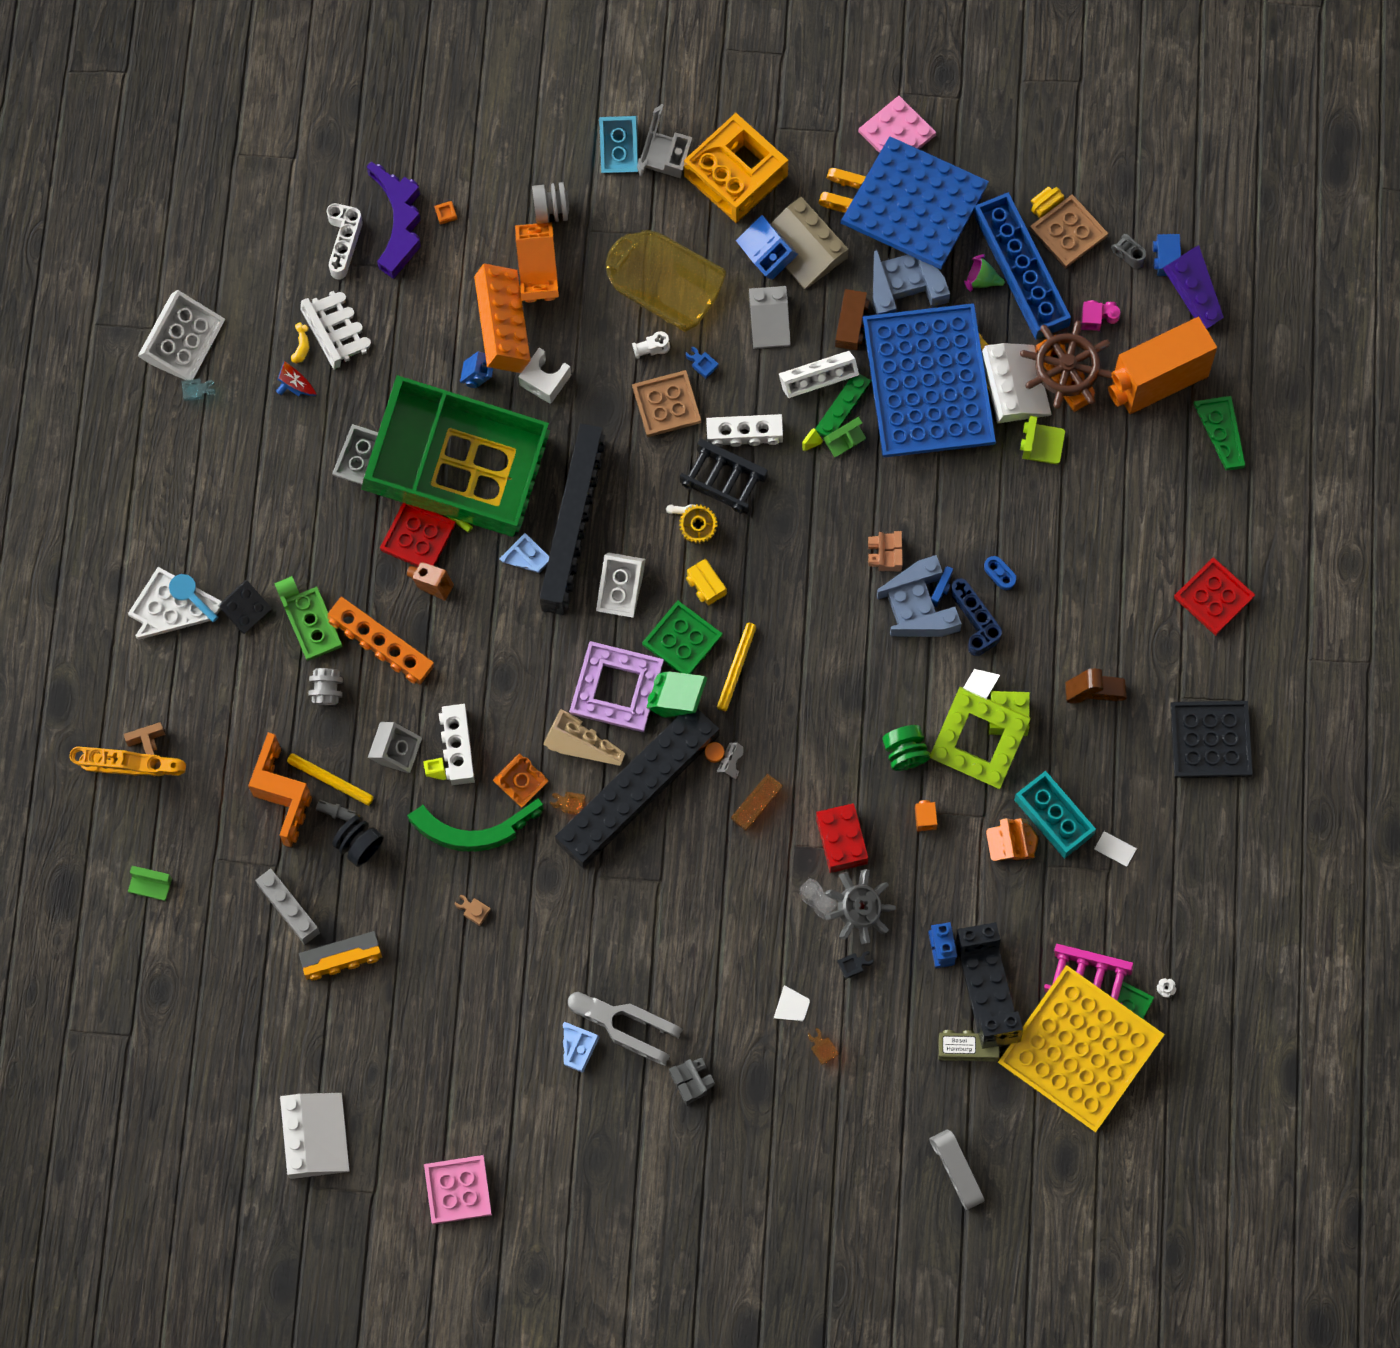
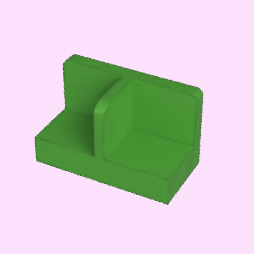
[823,417,866,457]

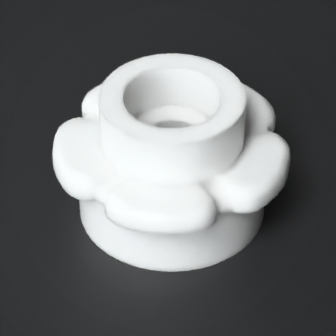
[1157,978,1176,997]

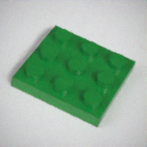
[642,600,723,674]

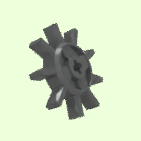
[825,869,896,944]

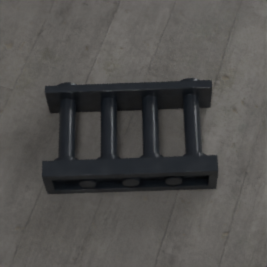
[680,438,768,514]

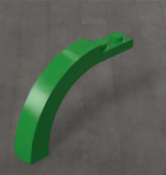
[407,798,544,852]

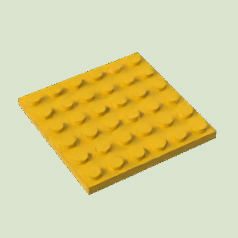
[998,965,1165,1132]

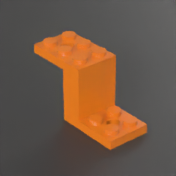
[515,222,559,303]
[248,732,312,847]

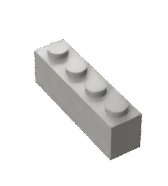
[255,868,320,945]

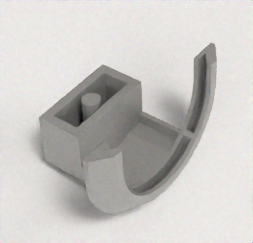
[637,104,692,178]

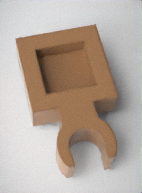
[455,895,491,926]

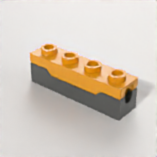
[299,931,382,981]

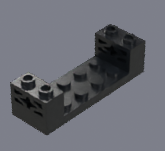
[956,922,1023,1049]

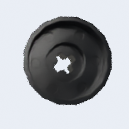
[332,815,384,867]

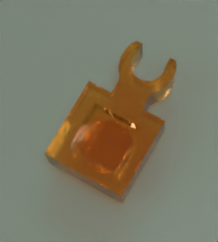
[550,792,586,815]
[808,1028,839,1065]

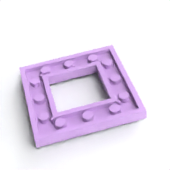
[569,641,664,732]

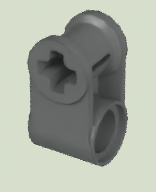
[1111,234,1146,269]

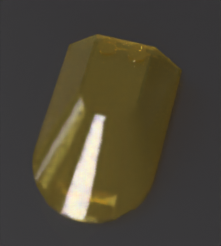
[606,230,726,332]

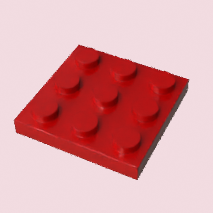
[380,503,456,567]
[1174,557,1255,636]

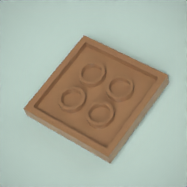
[1030,194,1108,269]
[632,370,701,437]

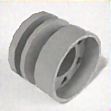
[532,182,569,224]

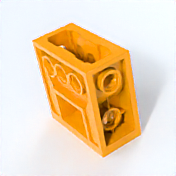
[684,113,788,223]

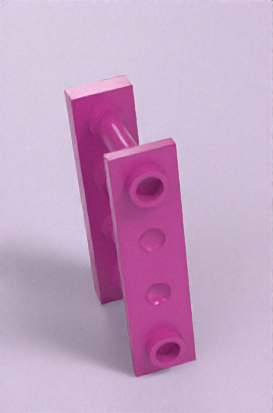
[1044,944,1133,1004]

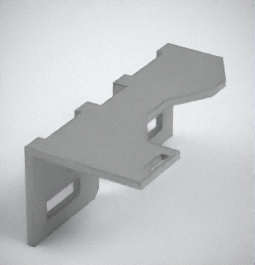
[717,743,743,779]

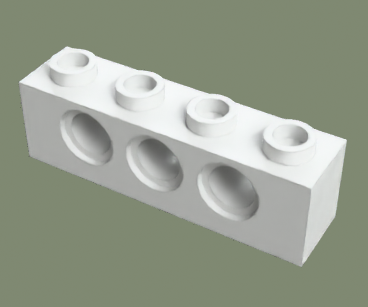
[779,351,859,398]
[706,414,783,447]
[439,704,475,785]

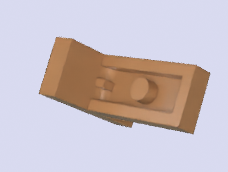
[124,722,165,777]

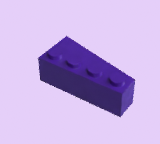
[1163,245,1224,329]

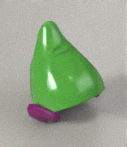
[964,254,1005,292]

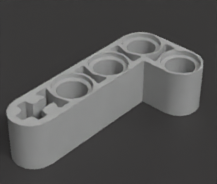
[929,1129,984,1210]

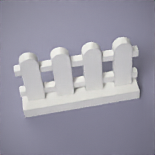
[301,291,371,370]

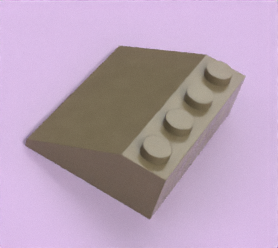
[771,197,848,290]

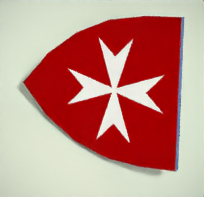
[276,361,317,396]

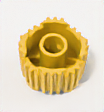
[679,504,717,544]

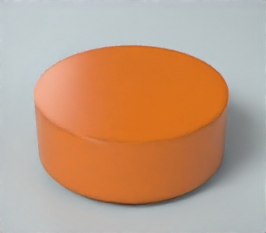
[705,742,724,763]

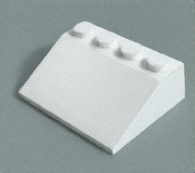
[138,290,225,382]
[982,343,1051,423]
[280,1093,350,1179]

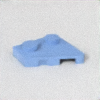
[500,533,549,573]
[563,1022,599,1073]

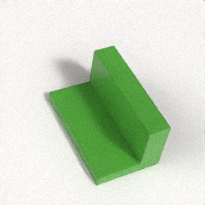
[128,866,172,901]

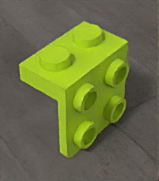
[1020,416,1065,464]

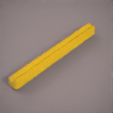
[717,623,756,711]
[287,753,373,806]

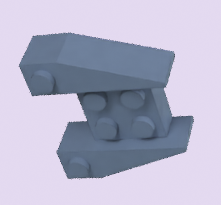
[873,250,950,315]
[877,555,961,637]

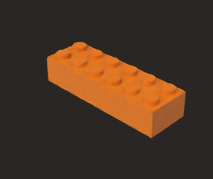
[474,263,531,373]

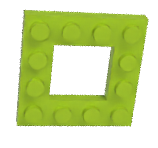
[930,687,1031,789]

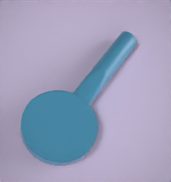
[169,574,218,622]

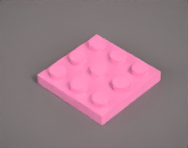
[858,96,936,153]
[424,1155,492,1225]

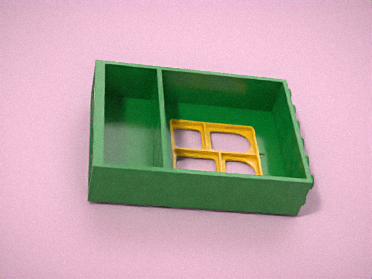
[361,375,550,537]

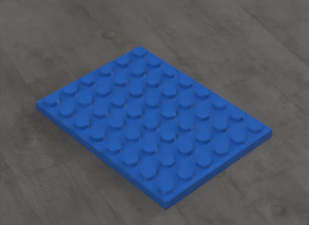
[863,303,996,458]

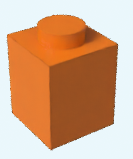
[915,800,937,831]

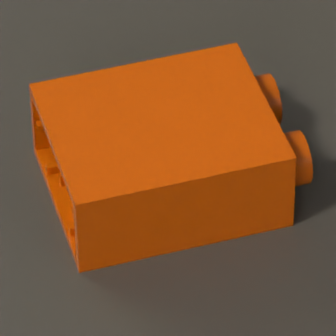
[1108,316,1217,414]

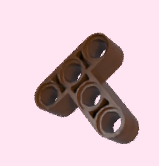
[1065,668,1127,703]

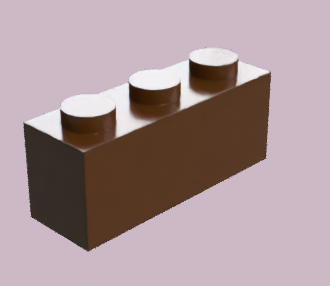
[835,289,870,351]

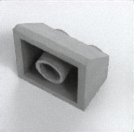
[368,722,422,773]

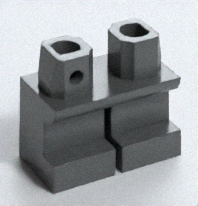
[669,1058,715,1106]

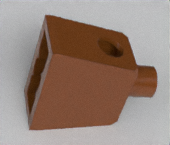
[407,562,454,601]

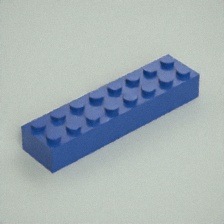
[974,192,1071,340]

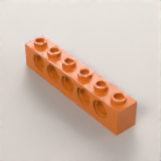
[327,597,434,685]

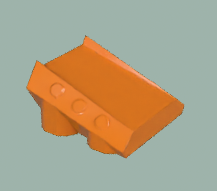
[493,753,548,808]

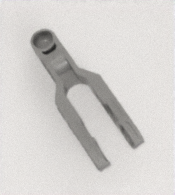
[568,992,683,1066]

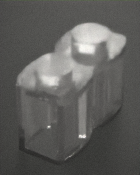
[799,878,837,920]

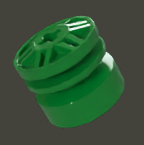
[882,725,931,771]

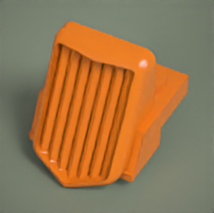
[986,818,1039,861]

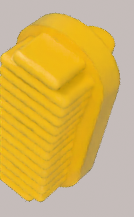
[1031,187,1064,218]

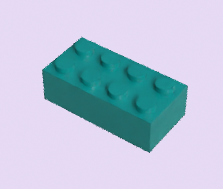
[1014,771,1096,859]

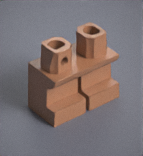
[868,531,902,572]

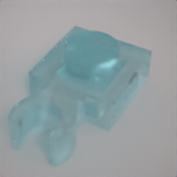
[181,379,215,401]

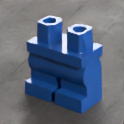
[928,922,957,968]

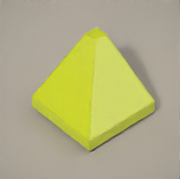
[802,428,823,451]
[423,758,446,780]

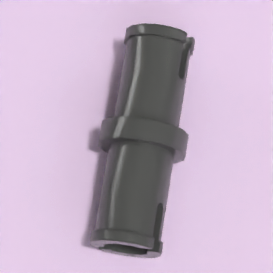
[316,799,357,821]

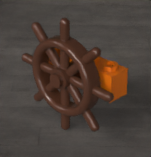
[1020,320,1112,412]

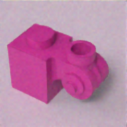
[1081,300,1120,331]

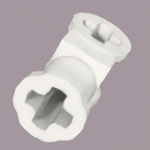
[632,331,670,359]

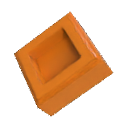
[434,201,457,225]

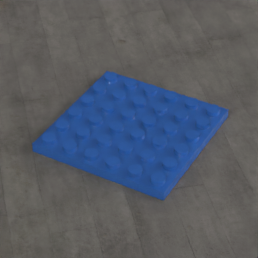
[841,136,989,269]

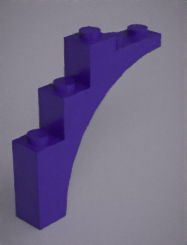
[367,162,421,279]

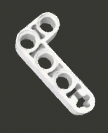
[327,203,363,280]

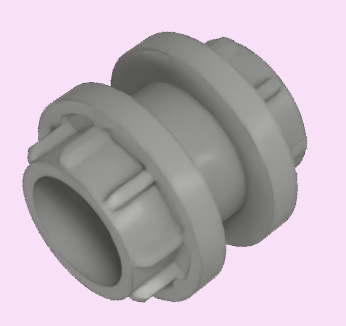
[308,668,343,705]

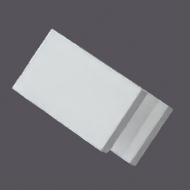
[518,348,571,404]

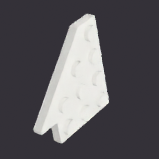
[128,567,222,640]

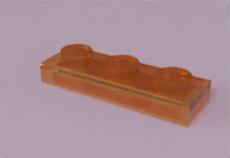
[731,774,783,831]

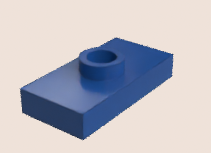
[931,566,953,608]

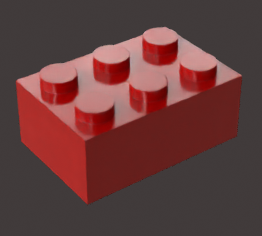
[816,803,868,873]

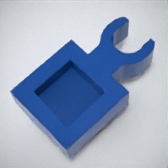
[686,347,719,379]

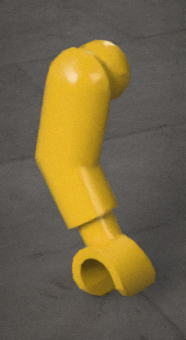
[291,322,310,363]

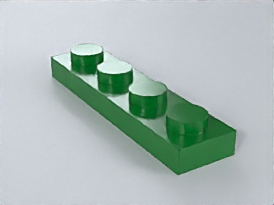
[815,373,871,437]

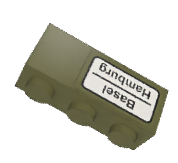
[938,1030,999,1061]

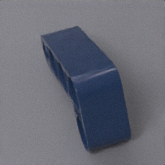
[951,579,1002,656]

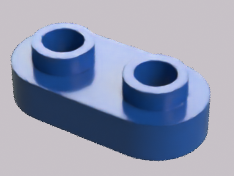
[984,556,1016,590]

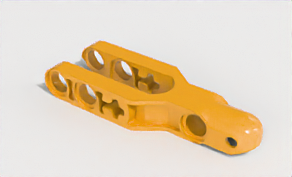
[819,168,866,213]
[70,747,186,776]

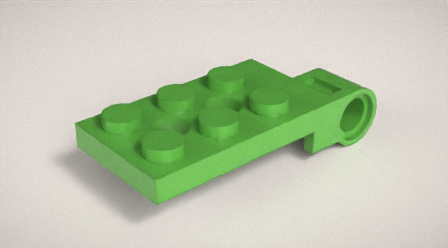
[274,576,342,661]

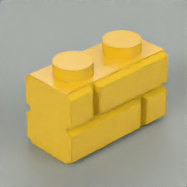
[686,559,727,606]

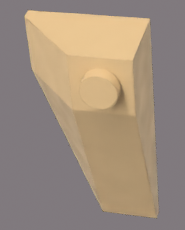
[543,709,625,766]

